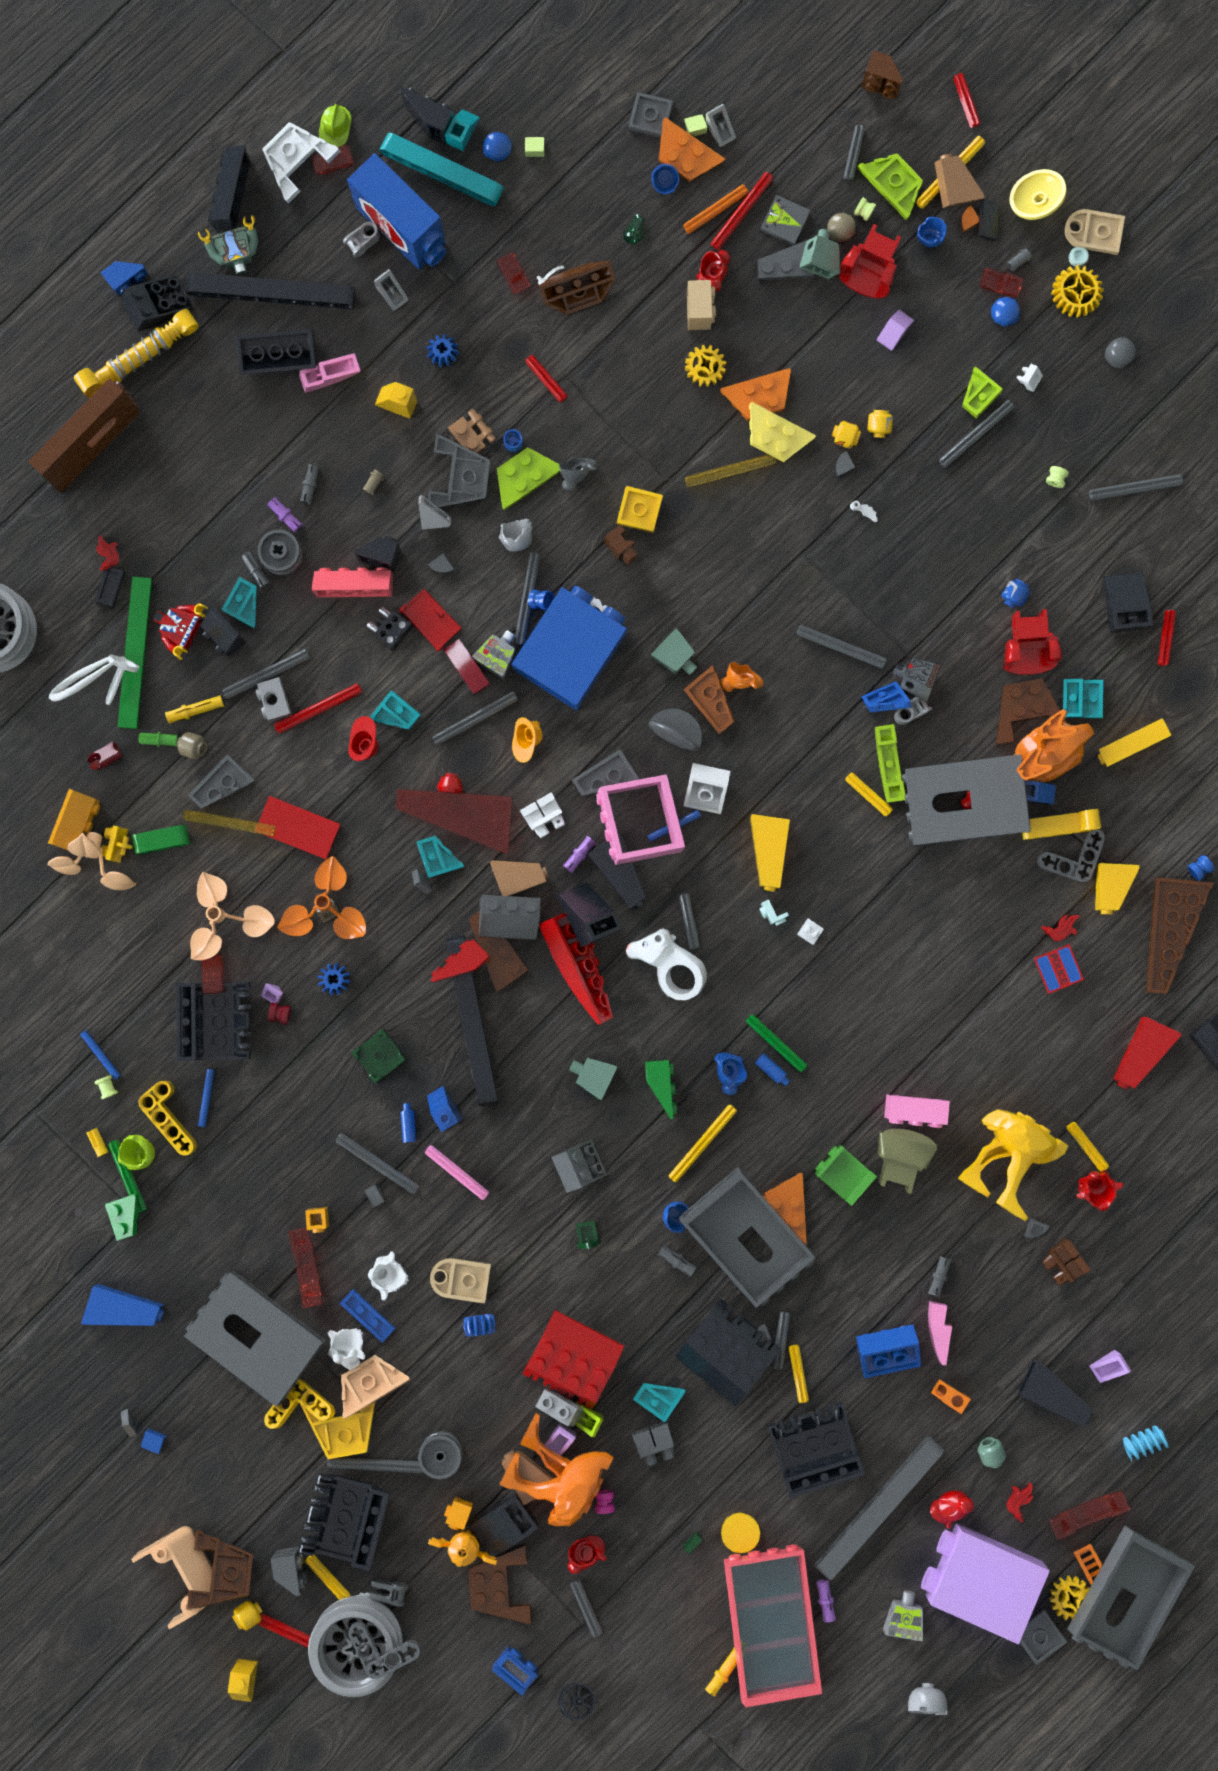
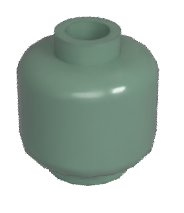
[978,1437,1006,1468]

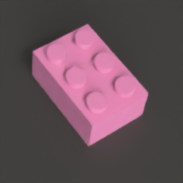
[884,1094,950,1128]

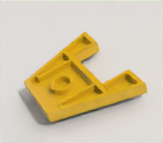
[300,1401,376,1459]

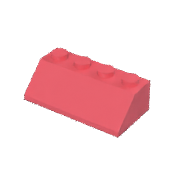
[312,568,393,598]

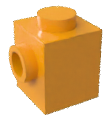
[306,1207,329,1233]
[444,1497,473,1530]

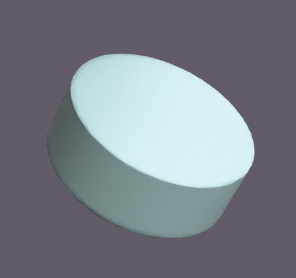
[1069,247,1089,267]

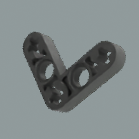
[1037,829,1105,883]
[348,1622,421,1679]

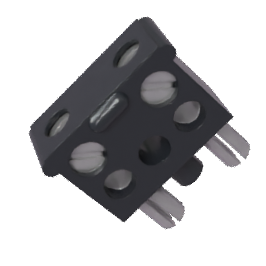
[367,607,413,651]

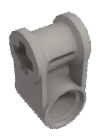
[343,222,380,258]
[894,696,932,725]

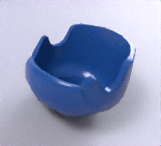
[482,132,512,162]
[651,163,680,195]
[917,217,947,248]
[991,297,1020,327]
[662,1202,689,1233]

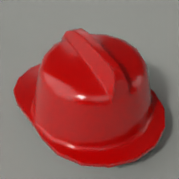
[348,716,379,761]

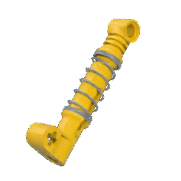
[74,309,199,399]

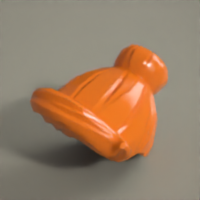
[720,662,763,692]

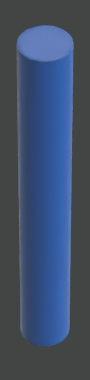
[647,810,701,842]
[80,1030,121,1080]
[198,1069,215,1127]

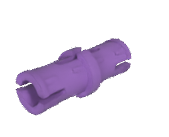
[267,497,303,533]
[563,836,596,873]
[816,1579,836,1622]

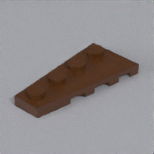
[469,911,528,992]

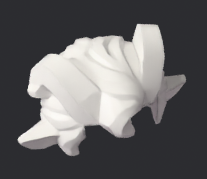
[368,1252,409,1300]
[327,1328,365,1370]

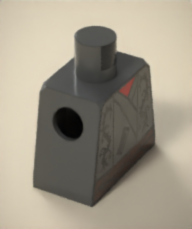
[893,658,942,701]

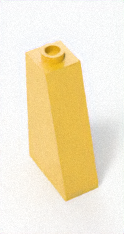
[1097,718,1172,767]
[750,814,790,892]

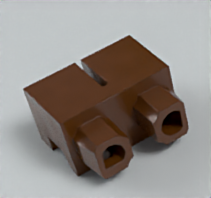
[604,525,638,565]
[1042,1238,1091,1286]

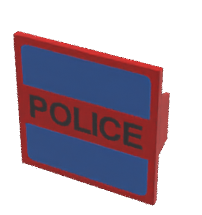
[1034,944,1084,994]

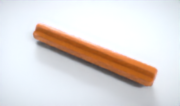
[683,185,748,234]

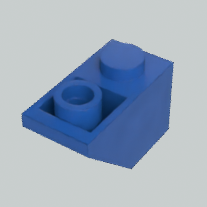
[101,261,148,296]
[1025,781,1056,804]

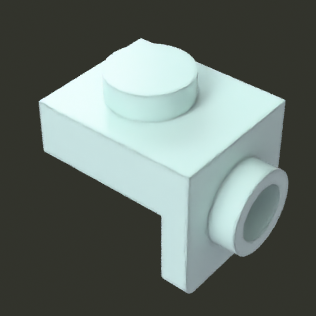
[759,900,789,926]

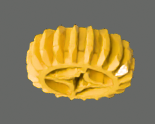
[1051,265,1104,318]

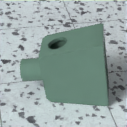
[800,229,840,279]
[651,628,698,675]
[569,1058,617,1100]

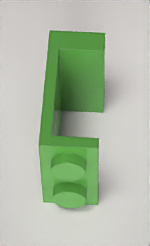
[815,1145,877,1206]

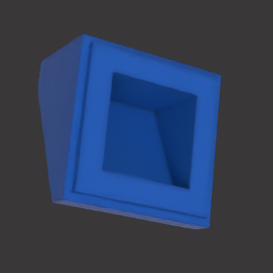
[141,1428,166,1454]

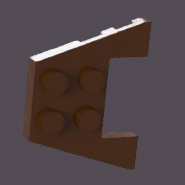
[996,678,1067,745]
[186,1530,253,1610]
[468,1545,531,1624]

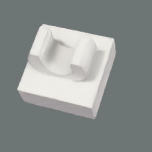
[1017,364,1043,392]
[797,919,824,945]

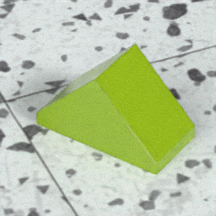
[575,1402,603,1437]

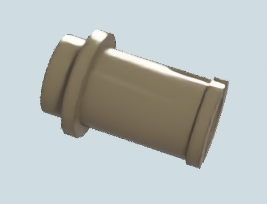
[363,469,384,495]

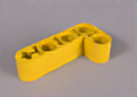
[1022,809,1101,840]
[139,1081,197,1155]

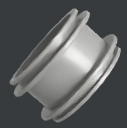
[0,584,37,673]
[308,1596,403,1697]

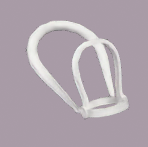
[49,655,139,705]

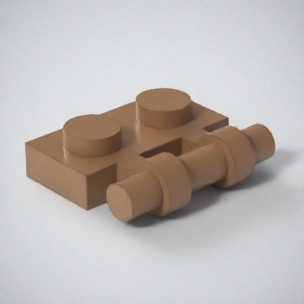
[448,409,496,454]

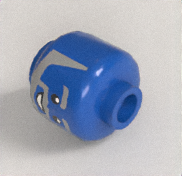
[1002,579,1030,609]

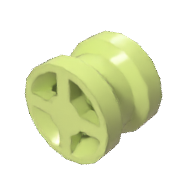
[854,197,876,221]
[1046,466,1069,488]

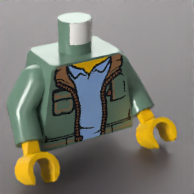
[198,215,258,276]

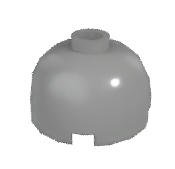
[908,1683,948,1715]

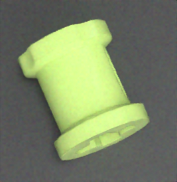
[95,1075,118,1100]

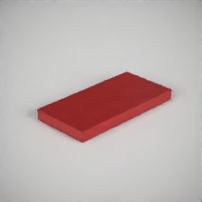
[255,796,341,860]

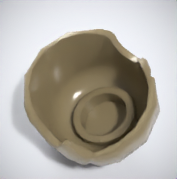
[827,213,856,242]

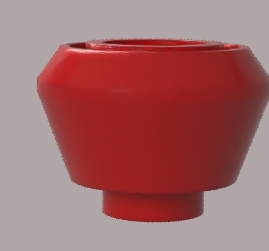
[437,773,463,794]

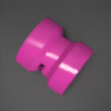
[594,1490,614,1514]

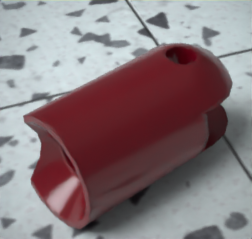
[87,741,123,770]

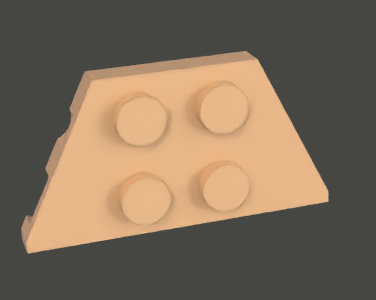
[341,1355,410,1420]

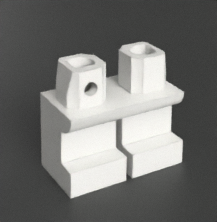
[520,792,565,838]

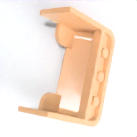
[131,1526,213,1629]

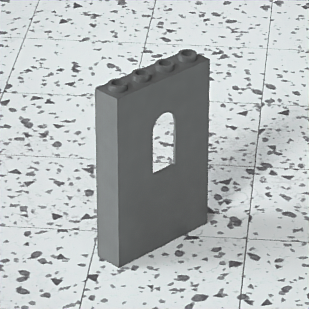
[902,754,1031,846]
[679,1167,816,1308]
[184,1271,326,1407]
[1067,1526,1195,1670]

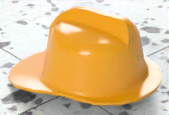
[512,717,543,763]

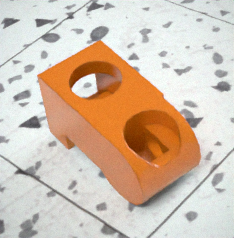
[931,1379,971,1414]

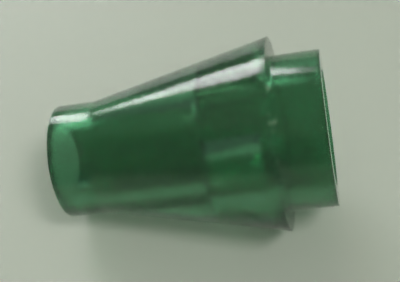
[623,215,645,245]

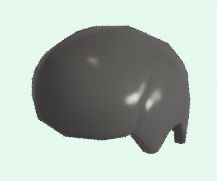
[1105,337,1136,368]

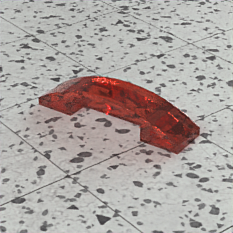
[288,1227,322,1308]
[1049,1491,1130,1540]

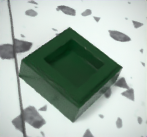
[683,1531,702,1554]

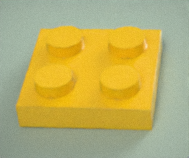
[617,486,663,533]

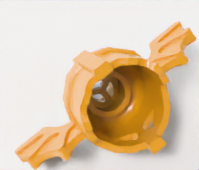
[428,1529,497,1567]

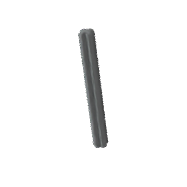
[939,400,1014,468]
[1089,474,1183,501]
[514,553,540,646]
[796,625,887,668]
[222,649,310,699]
[432,692,518,745]
[336,1133,419,1194]
[327,1457,423,1473]

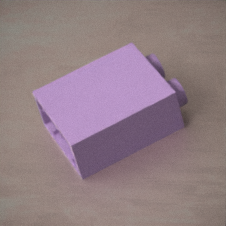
[921,1523,1050,1644]

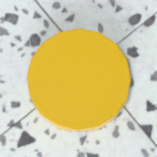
[721,1512,760,1553]

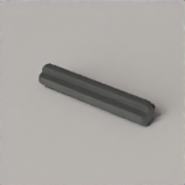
[844,125,865,181]
[679,893,700,950]
[772,1311,790,1370]
[571,1580,602,1637]

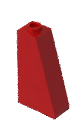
[1113,1017,1181,1090]

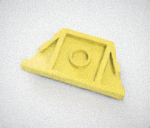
[749,402,816,462]

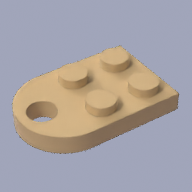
[1064,209,1125,255]
[430,1258,491,1303]

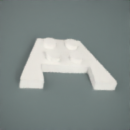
[263,122,341,203]

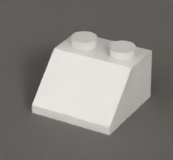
[684,763,730,814]

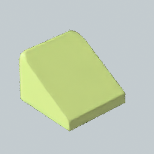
[684,114,707,136]
[525,137,544,157]

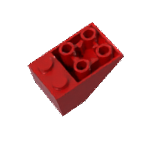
[430,939,491,983]

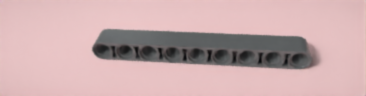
[815,1436,944,1580]

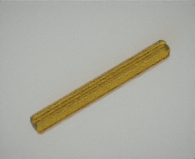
[685,454,777,487]
[183,810,276,836]

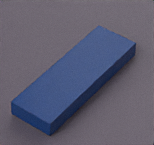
[340,1289,396,1343]

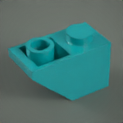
[445,109,480,151]

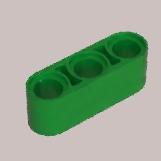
[132,825,190,855]

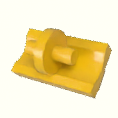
[101,826,133,863]

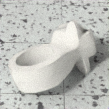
[626,928,707,1000]

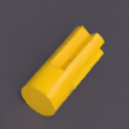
[87,1128,108,1157]

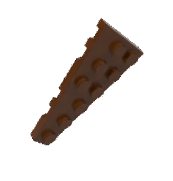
[1146,877,1214,994]

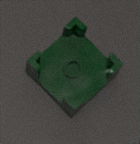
[351,1029,407,1083]

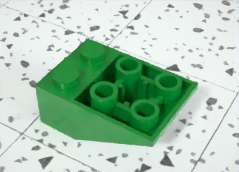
[645,1060,677,1119]

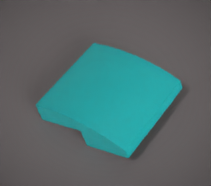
[1063,679,1104,719]

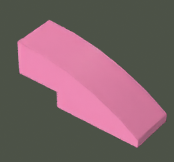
[299,353,360,393]
[928,1301,952,1365]

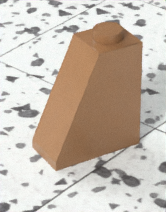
[935,154,984,208]
[490,860,549,896]
[502,1450,555,1505]

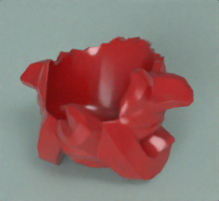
[1076,1171,1123,1211]

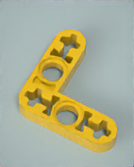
[264,1379,335,1429]

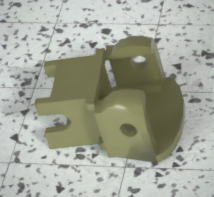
[878,1128,937,1194]

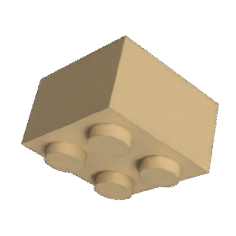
[687,280,716,330]

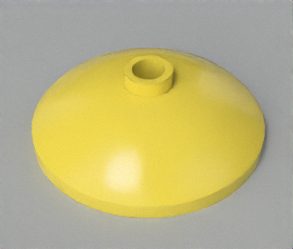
[1010,170,1067,220]

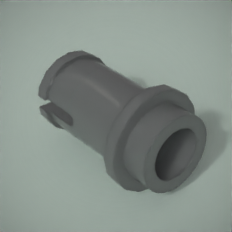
[1006,248,1032,272]

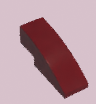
[443,639,490,696]

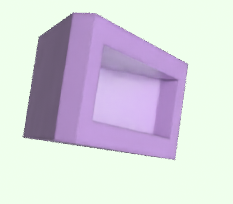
[877,310,914,351]
[1090,1350,1131,1383]
[544,1422,576,1455]

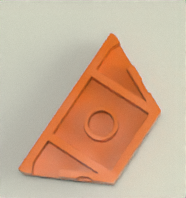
[658,117,725,182]
[720,368,791,421]
[765,1173,807,1244]

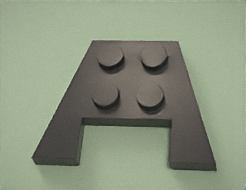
[428,433,491,508]

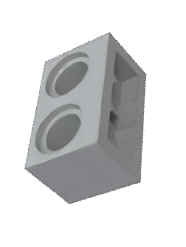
[535,1389,584,1426]

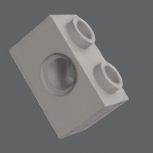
[256,677,292,723]

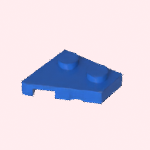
[861,681,912,712]

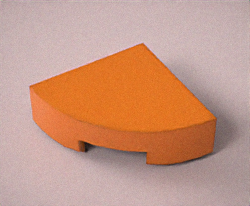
[961,205,979,232]

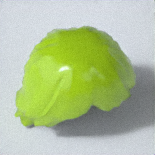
[118,1135,155,1170]

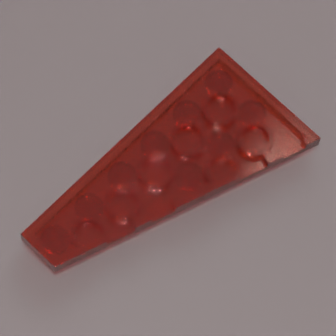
[396,789,512,855]

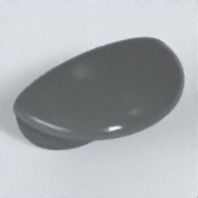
[648,709,702,751]

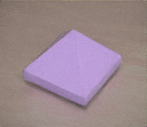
[261,983,283,1004]

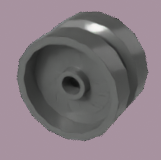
[258,530,303,576]
[418,1431,463,1479]

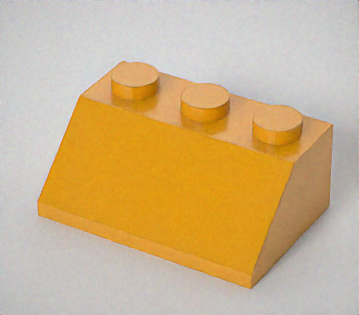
[48,789,100,851]

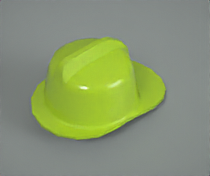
[319,104,351,148]

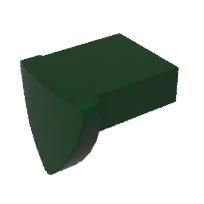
[576,1220,601,1249]

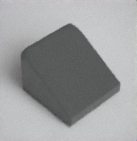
[365,1184,386,1207]

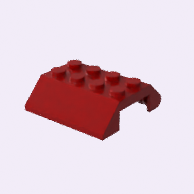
[522,1310,624,1410]

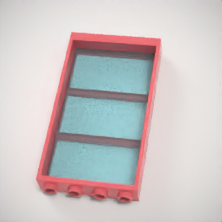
[724,1545,822,1707]

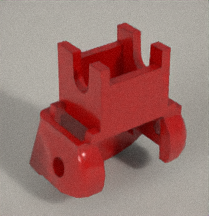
[838,224,901,299]
[1002,609,1062,675]

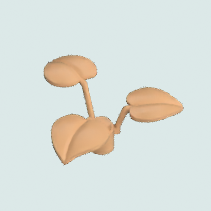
[48,832,137,890]
[190,872,275,960]

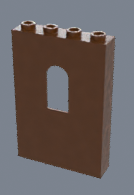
[28,378,140,493]

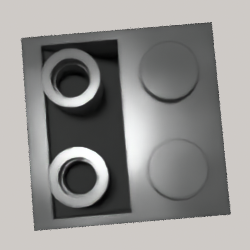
[552,1139,607,1193]
[271,1547,308,1596]

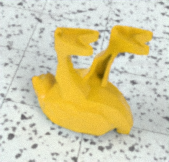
[958,1109,1068,1221]

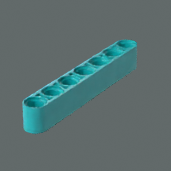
[379,132,504,206]

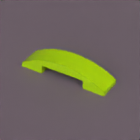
[875,724,905,803]

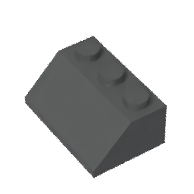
[479,895,540,940]

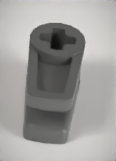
[369,1578,408,1606]

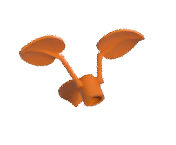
[277,856,366,939]

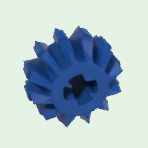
[427,334,459,367]
[318,963,351,996]
[463,1314,496,1337]

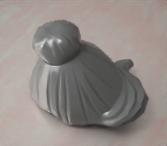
[559,457,598,491]

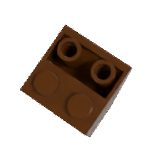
[861,50,903,99]

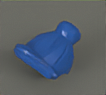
[714,1052,747,1095]

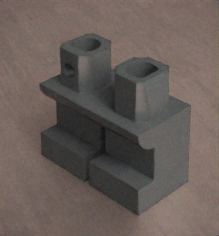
[632,1420,674,1466]

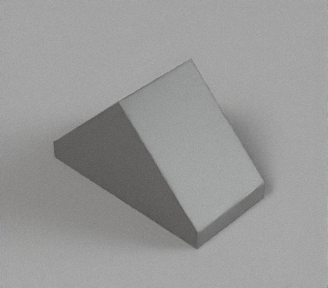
[705,104,736,147]
[374,269,409,311]
[419,495,451,530]

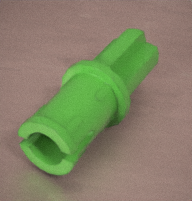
[139,732,178,747]

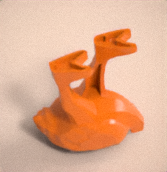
[1014,709,1094,782]
[499,1413,614,1526]

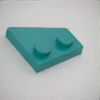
[221,577,257,629]
[370,690,421,729]
[416,836,464,879]
[633,1383,686,1422]

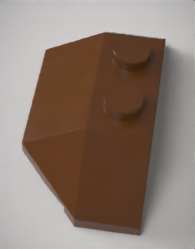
[539,261,616,315]

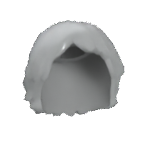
[499,519,533,552]

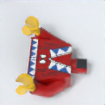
[153,603,208,660]

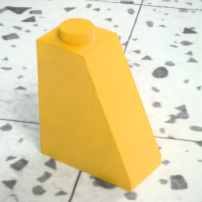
[375,382,417,419]
[1095,863,1139,915]
[228,1659,258,1702]

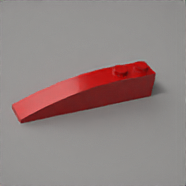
[539,913,613,1025]

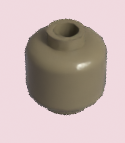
[177,732,207,759]

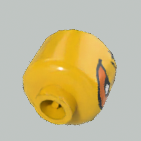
[832,421,861,449]

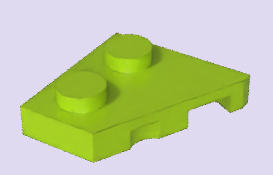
[962,366,1003,419]

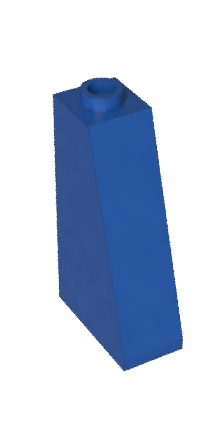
[427,1086,463,1132]
[81,1284,165,1326]

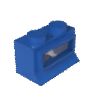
[492,1646,538,1696]

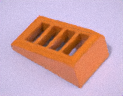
[1073,1543,1103,1585]

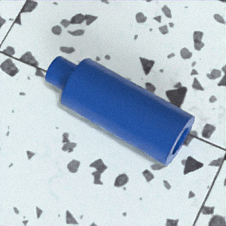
[754,1053,790,1086]
[400,1103,417,1142]

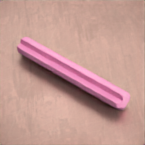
[425,1145,489,1200]

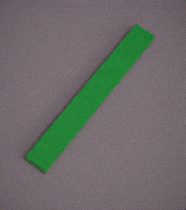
[117,577,153,729]

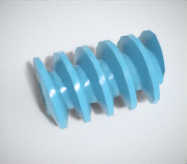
[1123,1426,1169,1461]

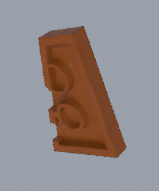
[684,665,735,734]

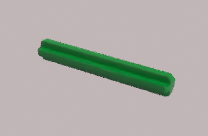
[746,1014,807,1072]
[108,1140,146,1213]

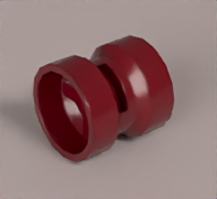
[268,1002,291,1025]

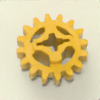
[685,345,726,387]
[1049,1575,1090,1620]

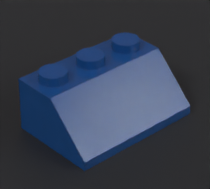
[856,1325,921,1378]

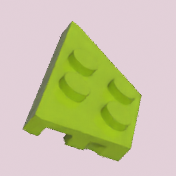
[857,153,923,220]
[497,447,560,511]

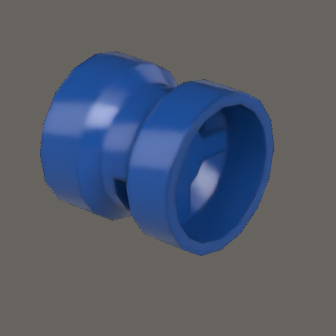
[503,429,523,453]
[528,590,554,610]
[1187,855,1215,881]

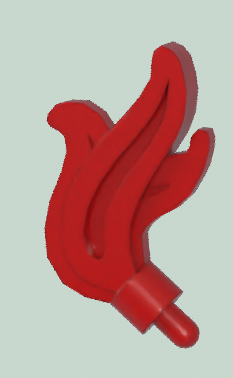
[96,535,119,571]
[1041,915,1079,941]
[1006,1483,1033,1523]

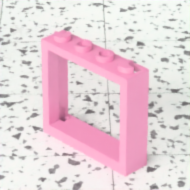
[596,774,685,865]

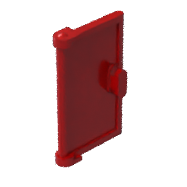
[399,589,462,652]

